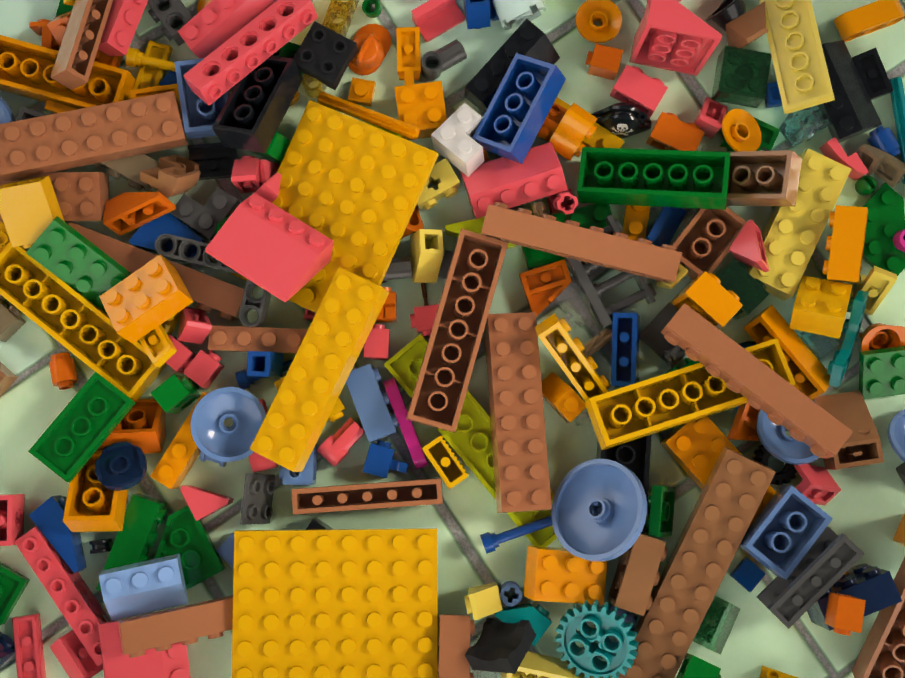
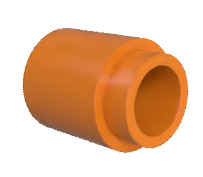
[49,353,78,390]

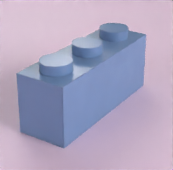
[346,364,399,443]

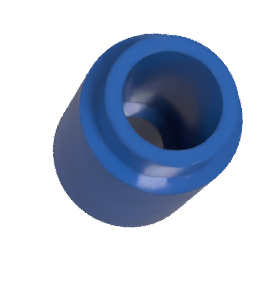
[867,126,901,157]

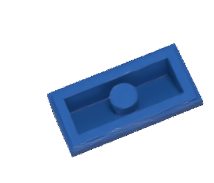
[645,207,687,247]

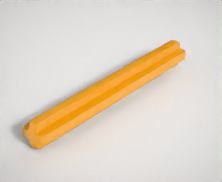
[317,92,420,140]

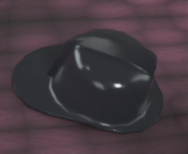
[705,0,746,31]

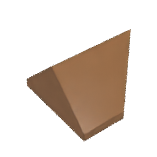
[726,1,768,55]

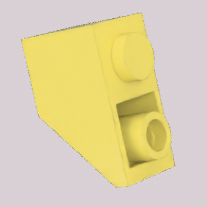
[410,229,444,283]
[464,582,503,620]

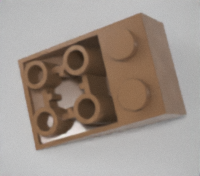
[812,390,884,470]

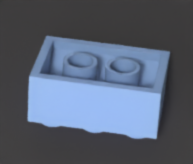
[99,554,189,621]

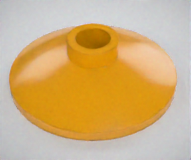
[575,0,622,43]
[722,109,762,152]

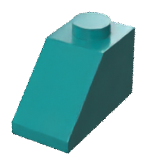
[494,603,552,647]

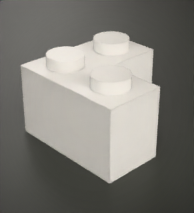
[431,103,485,177]

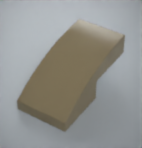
[856,143,905,188]

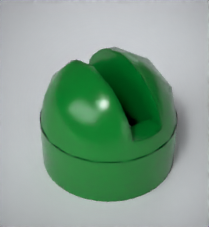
[362,0,382,18]
[855,176,877,196]

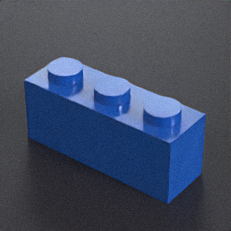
[611,313,640,387]

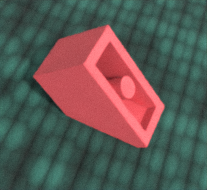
[231,155,262,194]

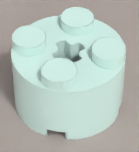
[492,0,546,30]

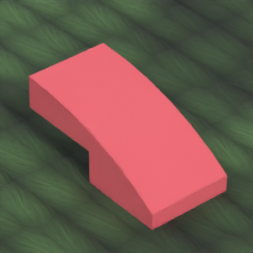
[819,137,869,181]

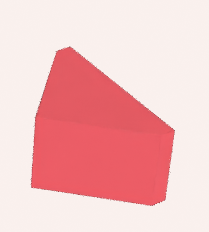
[693,97,727,139]
[729,219,770,272]
[178,307,212,345]
[180,485,234,521]

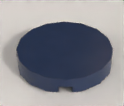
[95,442,147,491]

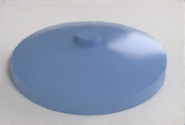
[551,459,647,562]

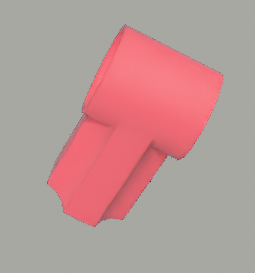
[547,189,578,215]
[317,417,365,467]

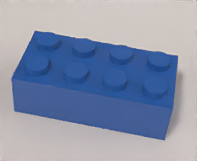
[472,53,566,164]

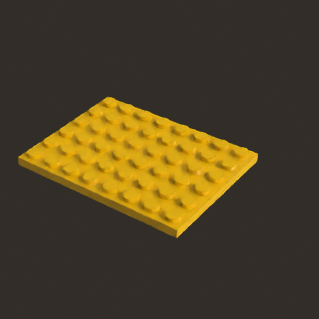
[232,100,439,313]
[232,528,438,678]

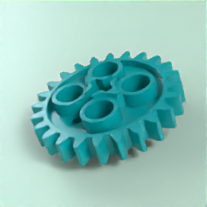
[555,600,639,678]

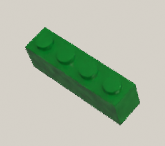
[96,493,167,591]

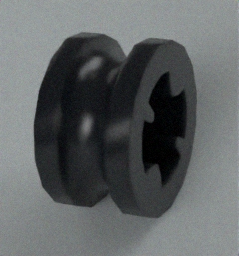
[89,538,112,554]

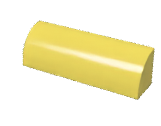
[501,651,602,678]

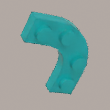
[827,290,869,388]

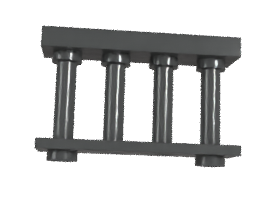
[564,215,656,329]
[757,526,865,629]

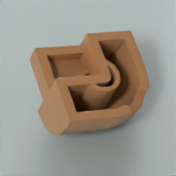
[140,154,201,198]

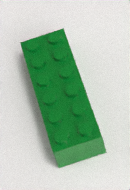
[577,147,731,210]

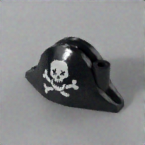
[592,103,652,138]

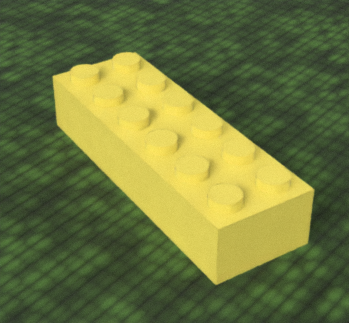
[741,148,851,301]

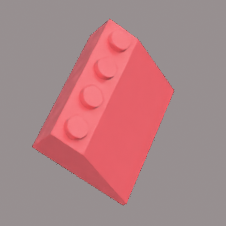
[629,0,722,76]
[205,192,334,303]
[98,611,191,678]

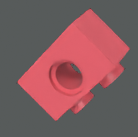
[0,494,25,546]

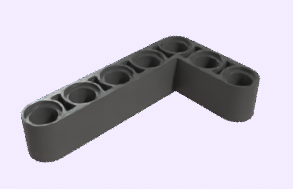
[155,234,271,327]

